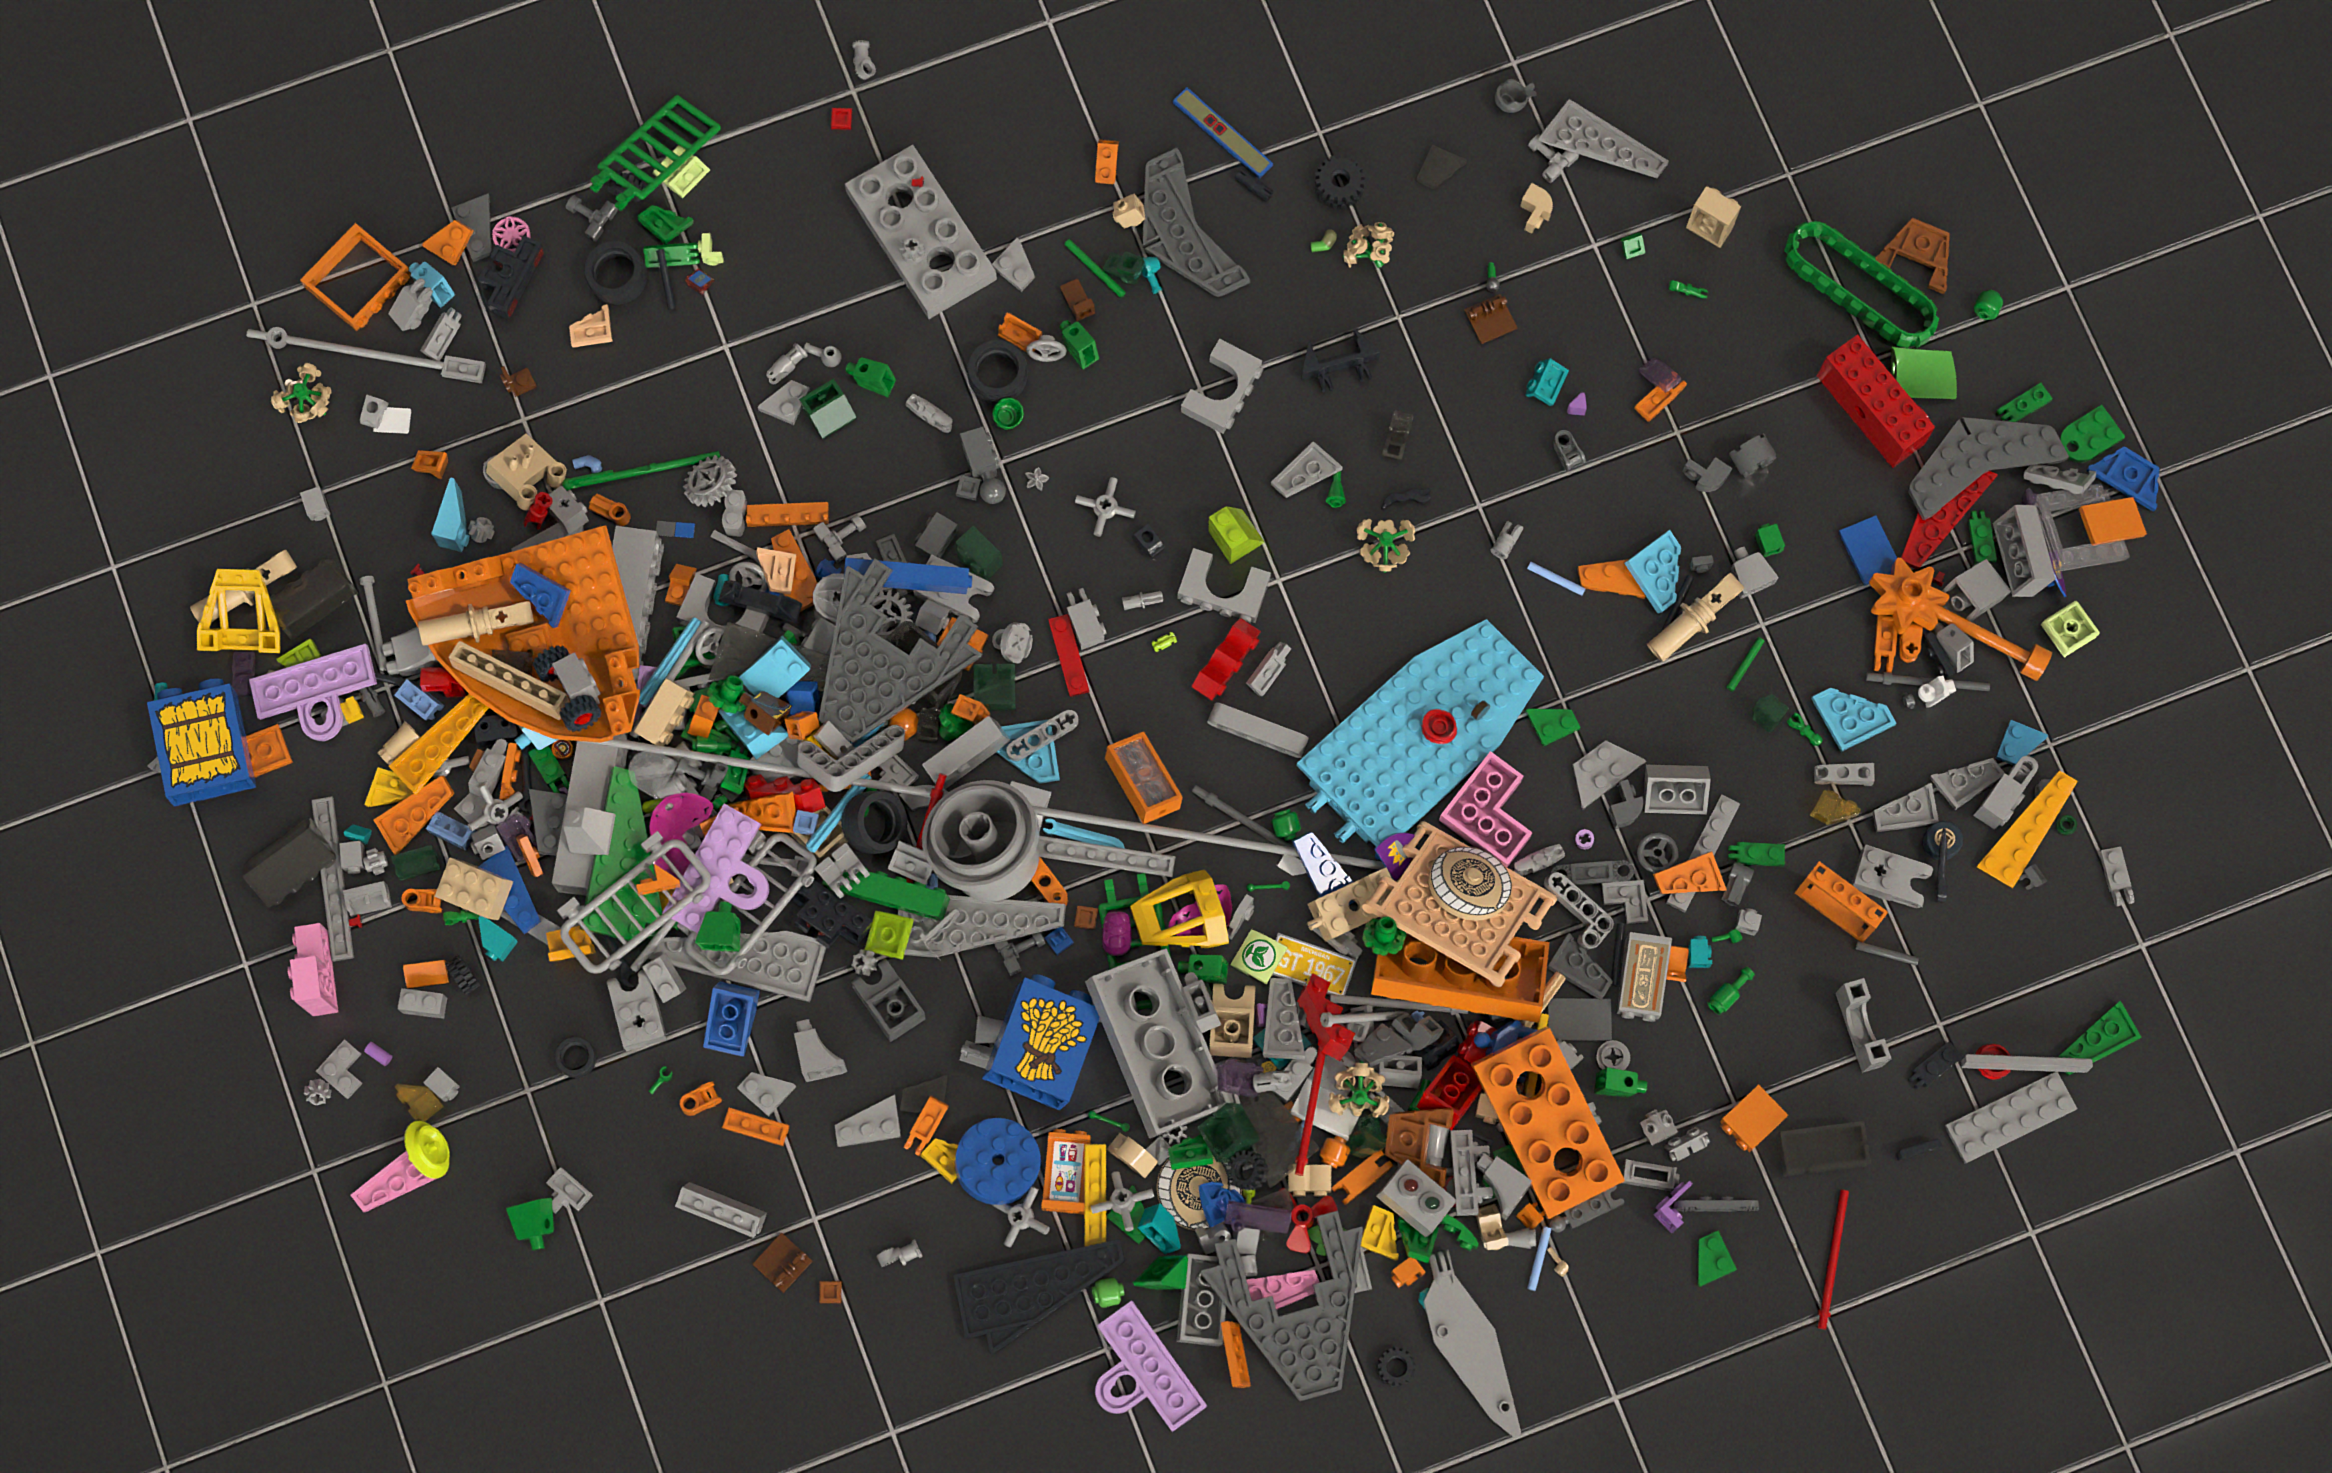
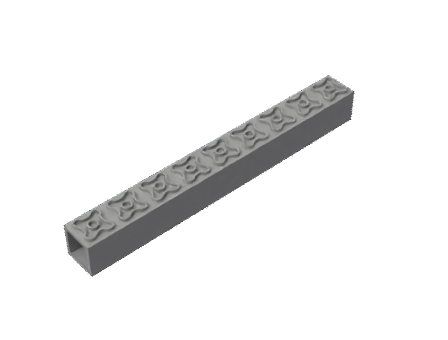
[552,526,664,896]

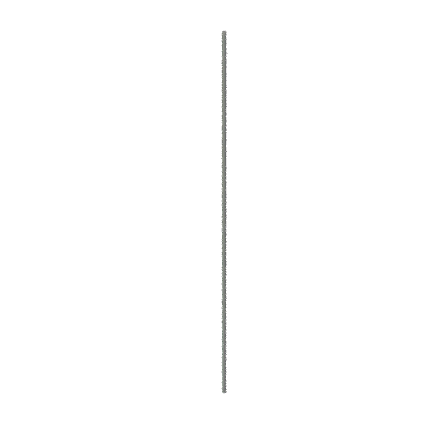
[581,738,1408,874]

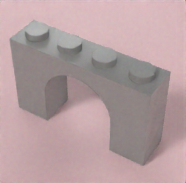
[1181,339,1263,434]
[1178,548,1271,623]
[677,573,770,652]
[1835,978,1891,1073]

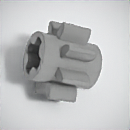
[899,235,925,262]
[468,517,495,543]
[363,848,388,875]
[851,949,879,976]
[304,1079,331,1105]
[1162,1126,1187,1145]

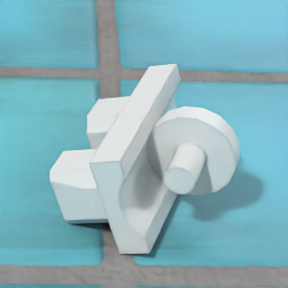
[1918,676,1956,708]

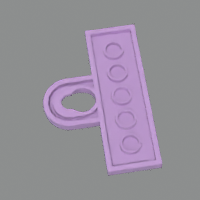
[249,644,377,741]
[662,804,769,933]
[1095,1301,1207,1432]

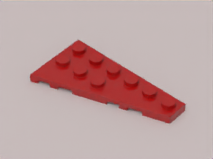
[1901,471,1998,570]

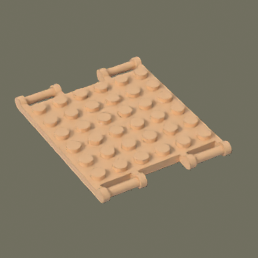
[1362,821,1557,987]

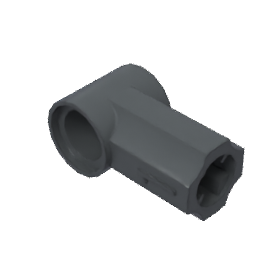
[1721,862,1754,906]

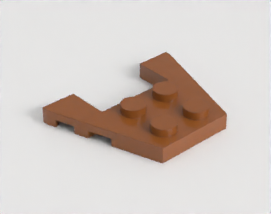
[1875,218,1950,294]
[1385,1107,1454,1188]

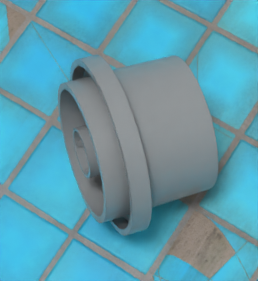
[922,780,1039,901]

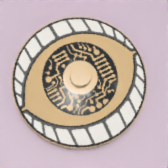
[1428,846,1512,921]
[1157,1147,1242,1231]

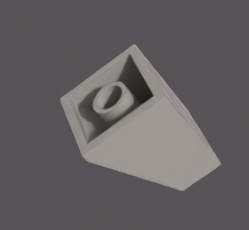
[1942,559,2011,621]

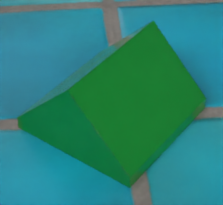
[1133,1255,1188,1290]

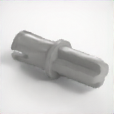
[1122,591,1163,610]

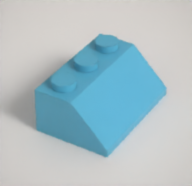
[718,707,788,760]

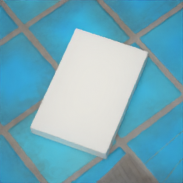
[1290,1078,1359,1141]

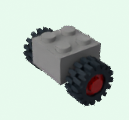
[533,645,601,732]

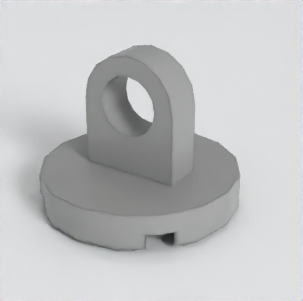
[992,622,1033,663]

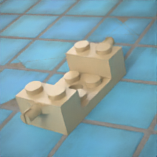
[1307,867,1400,942]

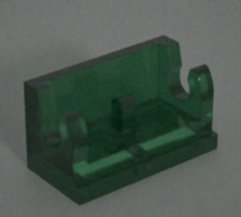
[391,845,441,881]

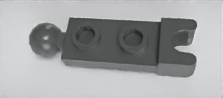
[1549,1186,1624,1232]

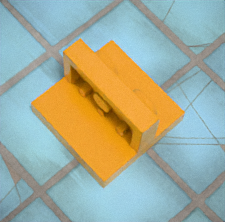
[546,926,596,961]

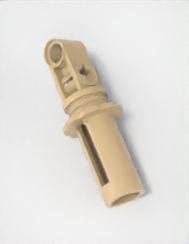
[190,550,297,623]
[1647,573,1745,662]
[418,602,534,646]

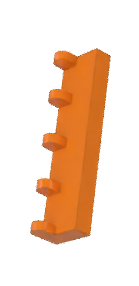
[746,502,829,527]

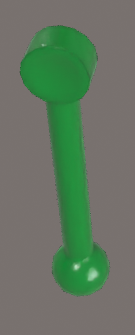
[1246,881,1290,892]
[1088,1110,1130,1132]

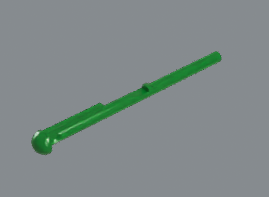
[562,451,720,491]

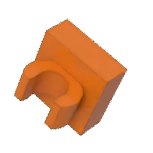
[1516,1202,1545,1229]

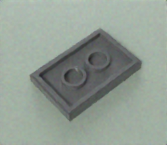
[1547,998,1612,1041]

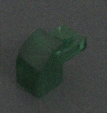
[1103,251,1146,284]
[1349,1113,1387,1158]

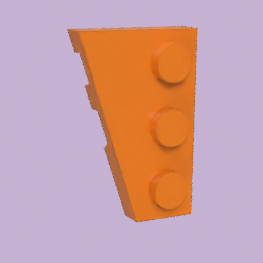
[1653,851,1727,894]

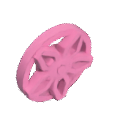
[492,217,531,252]

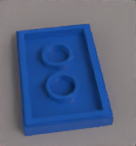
[1838,516,1897,586]

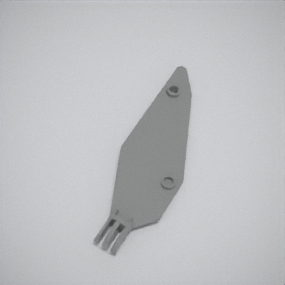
[1424,1250,1521,1438]

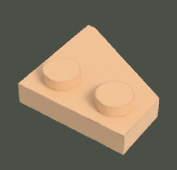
[569,305,612,347]
[756,547,796,595]

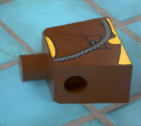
[739,691,792,736]

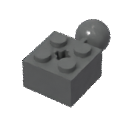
[960,427,1006,504]

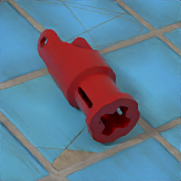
[523,492,553,530]

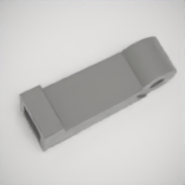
[1814,763,1875,786]

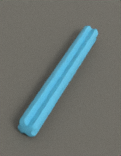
[638,617,701,706]
[806,774,871,853]

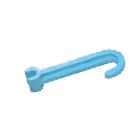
[1043,819,1125,849]

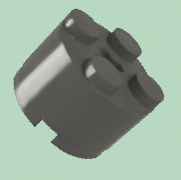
[1729,433,1776,478]

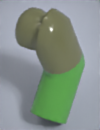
[1311,229,1337,252]

